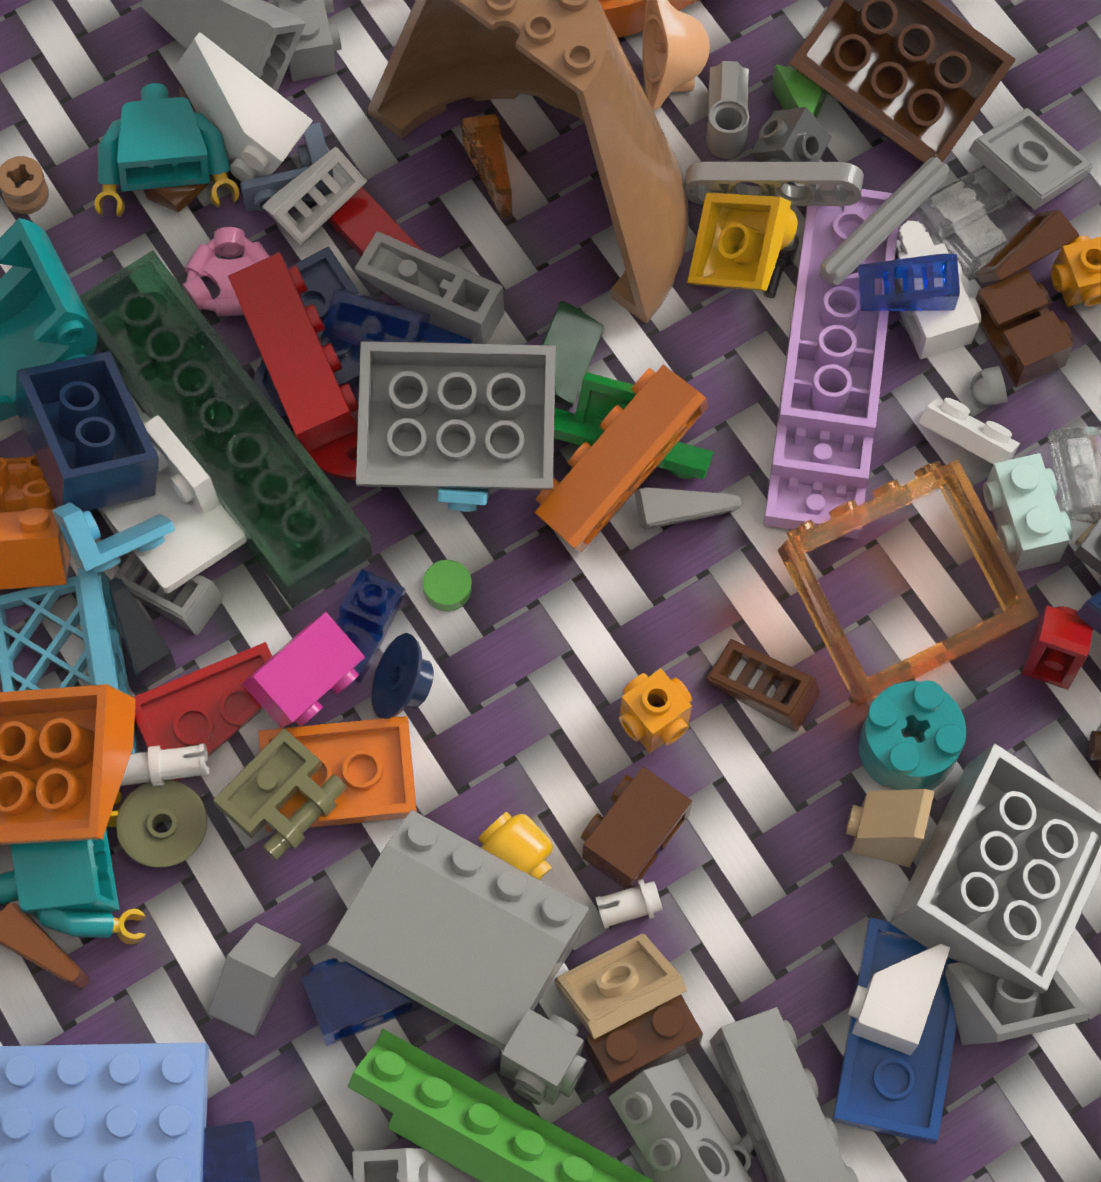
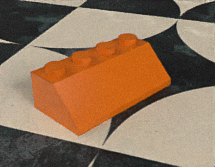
[534,365,708,553]

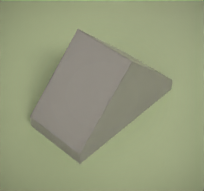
[208,923,302,1037]

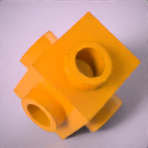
[1051,236,1101,307]
[619,668,692,753]

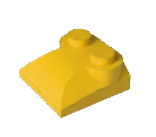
[687,193,798,291]

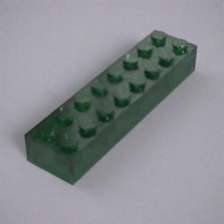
[79,250,373,609]

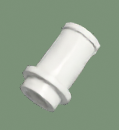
[595,879,663,929]

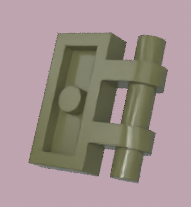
[213,728,347,861]

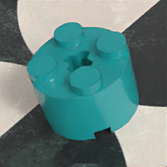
[858,680,966,790]

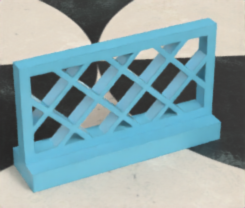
[0,568,139,754]

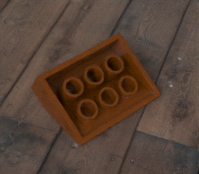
[788,0,1016,164]

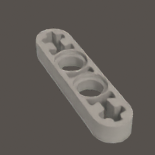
[684,162,864,206]

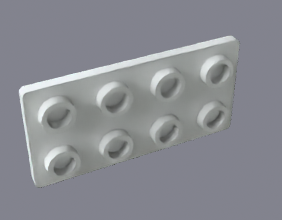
[99,413,247,593]

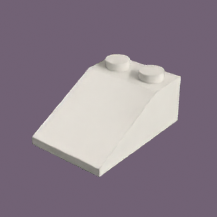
[174,32,313,182]

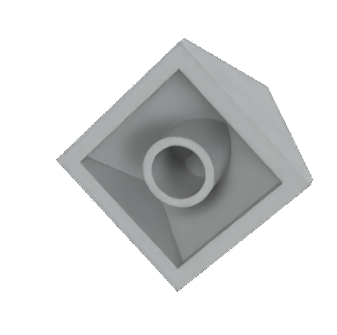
[945,962,1090,1045]

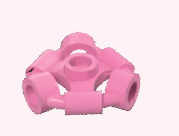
[182,227,270,317]

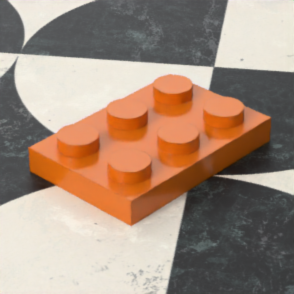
[258,716,417,832]

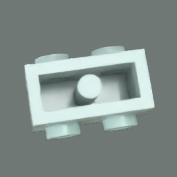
[983,453,1072,572]

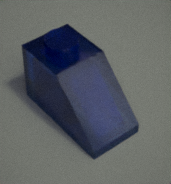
[301,958,423,1046]

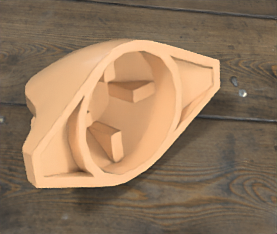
[642,0,710,110]

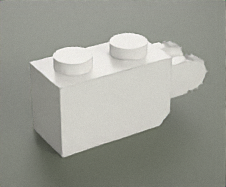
[891,220,981,359]

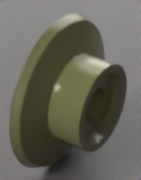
[116,780,208,867]

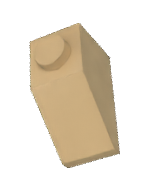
[846,789,935,868]

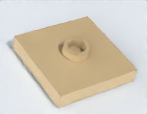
[554,934,687,1039]

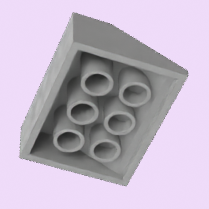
[356,342,556,490]
[890,744,1101,994]
[326,810,590,1050]

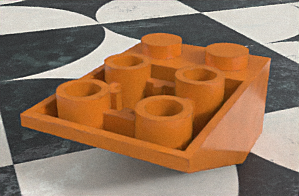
[0,455,70,590]

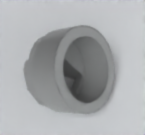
[970,365,1008,406]

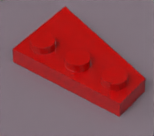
[133,642,272,782]

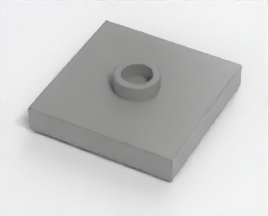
[968,108,1093,210]

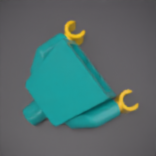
[94,83,239,217]
[0,791,146,945]

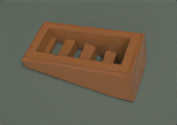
[0,903,90,989]

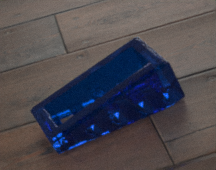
[858,254,960,311]

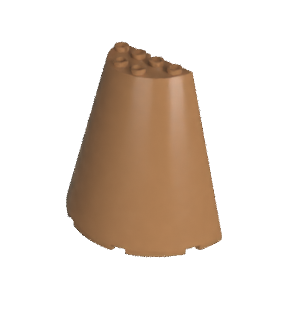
[368,0,689,324]

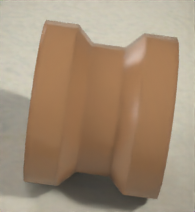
[0,156,49,214]

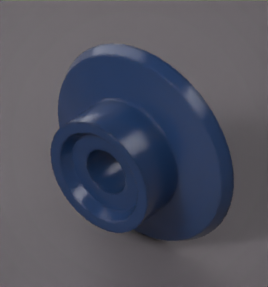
[372,633,434,719]

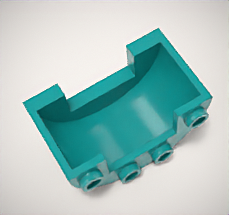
[0,218,97,421]

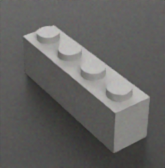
[709,1007,859,1182]

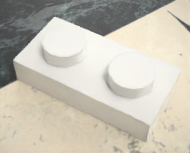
[919,398,1020,464]

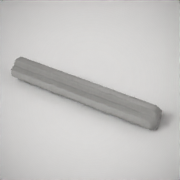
[819,157,949,286]

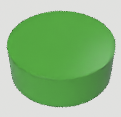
[423,560,472,611]

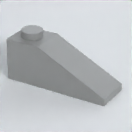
[355,231,505,344]

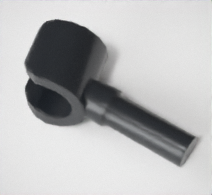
[764,236,799,298]

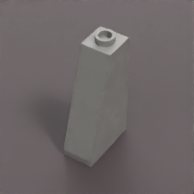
[141,0,306,92]

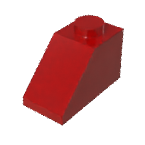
[1021,605,1093,690]

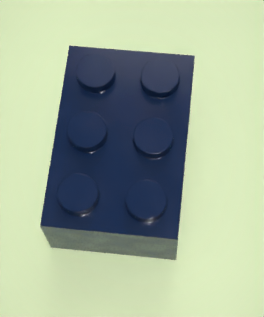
[15,351,159,512]

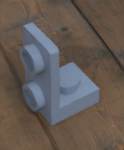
[240,122,334,212]

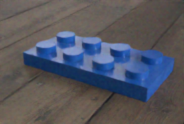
[832,917,959,1144]

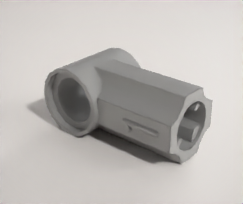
[706,61,750,159]

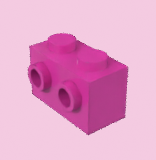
[242,612,365,728]

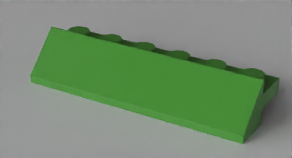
[347,1028,655,1182]

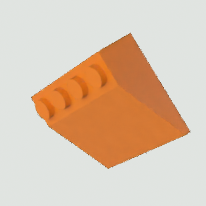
[0,684,136,845]

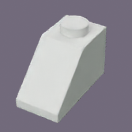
[848,944,950,1056]

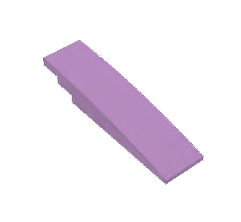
[763,189,898,539]

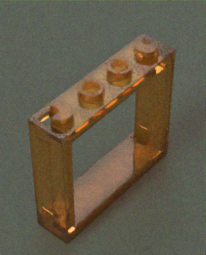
[777,459,1039,707]

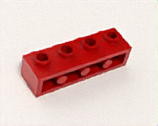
[228,252,359,453]

